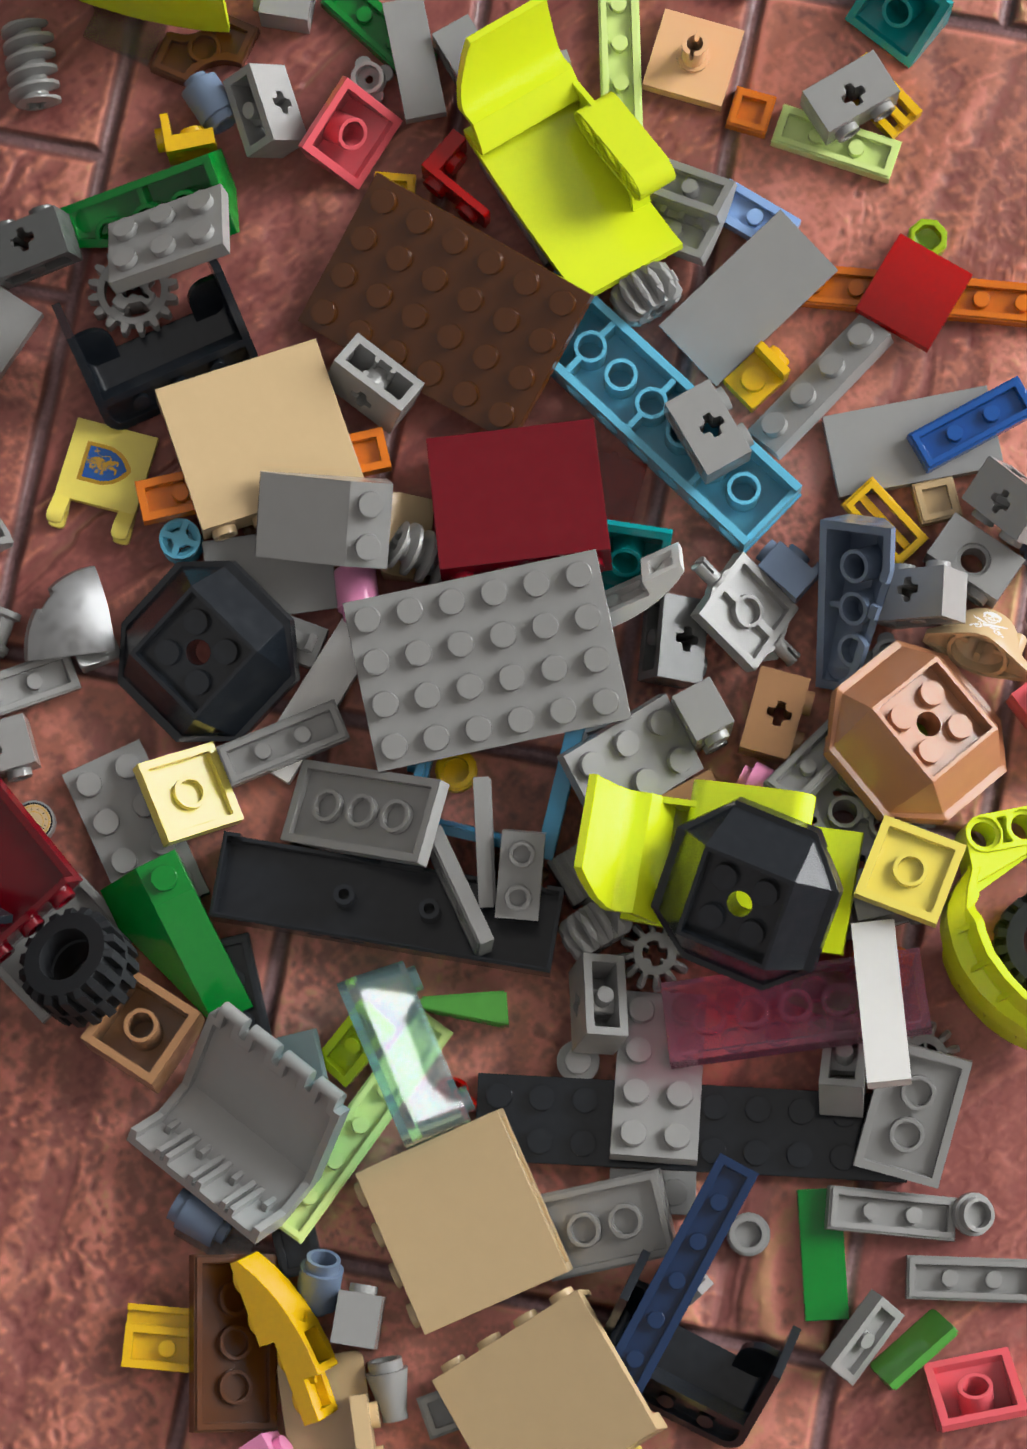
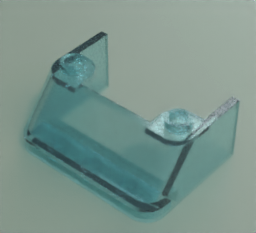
[336,960,475,1150]

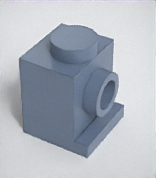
[756,539,819,604]

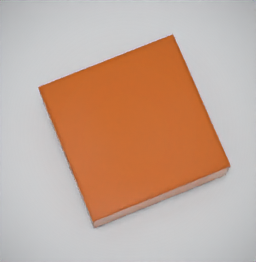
[725,86,777,139]

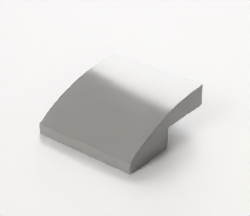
[650,158,737,267]

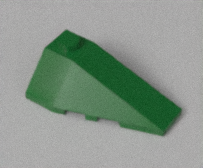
[60,149,240,248]
[100,849,253,1018]

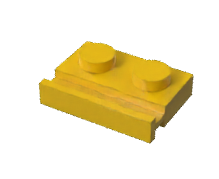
[121,1303,189,1373]

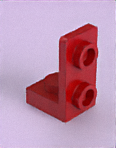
[421,128,491,228]

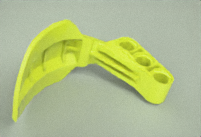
[940,806,1027,1050]

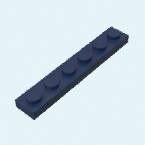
[615,1153,759,1394]

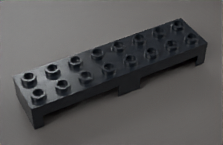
[209,831,564,978]

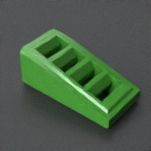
[420,990,509,1028]

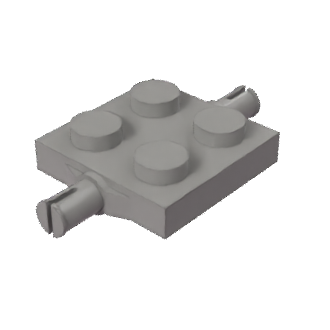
[690,551,801,673]

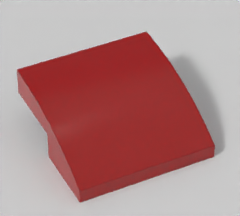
[854,233,973,353]

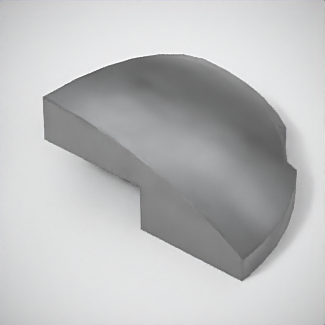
[24,566,116,661]

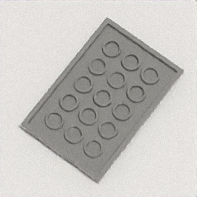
[342,549,632,772]

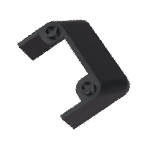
[52,259,258,430]
[604,1249,802,1448]

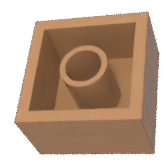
[80,972,206,1094]

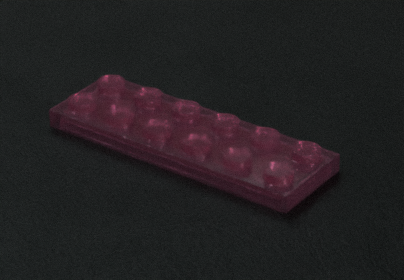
[661,947,932,1069]

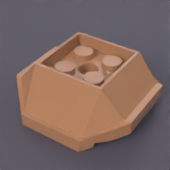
[823,640,1007,825]

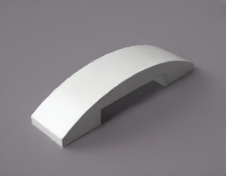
[605,542,685,627]

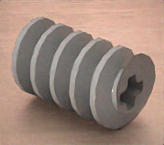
[1,18,62,111]
[387,521,442,585]

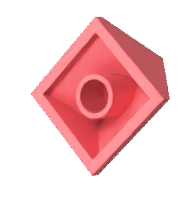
[298,75,403,190]
[923,1347,1027,1433]

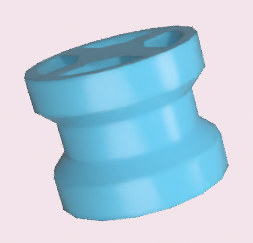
[159,518,203,564]

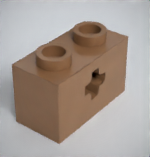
[737,665,816,765]

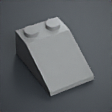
[255,471,393,569]

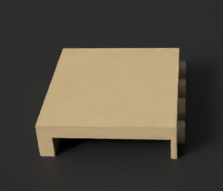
[155,338,364,542]
[354,1108,573,1335]
[432,1286,668,1449]

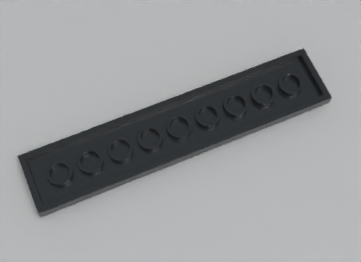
[476,1073,907,1183]

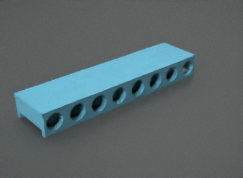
[551,269,802,553]

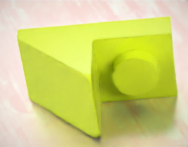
[322,1000,394,1088]

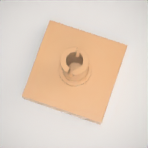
[642,8,744,112]

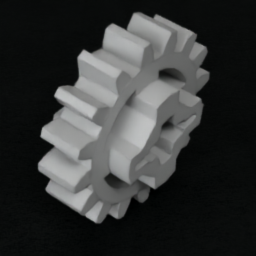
[88,253,179,338]

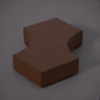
[150,15,260,87]

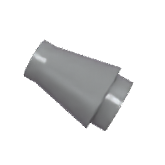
[365,1355,408,1423]

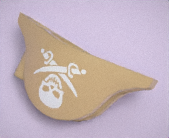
[922,608,1027,682]

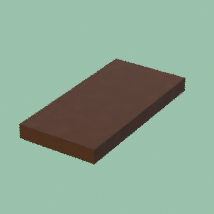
[189,1254,277,1433]

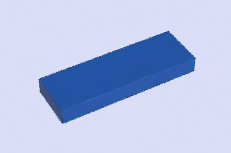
[906,376,1027,474]

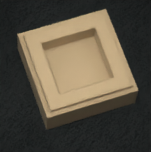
[910,476,963,528]

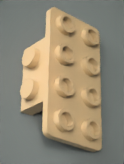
[277,1350,384,1449]

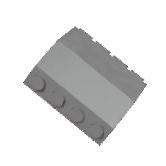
[126,1001,350,1244]

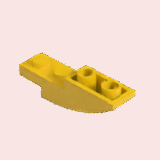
[230,1251,339,1426]

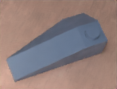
[815,514,896,690]

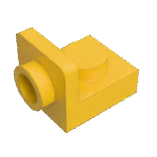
[154,113,218,166]
[723,340,790,413]

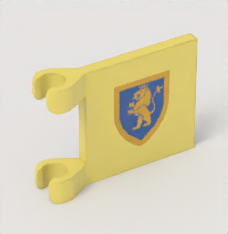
[46,417,159,545]

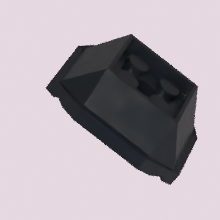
[118,561,300,742]
[651,797,844,991]

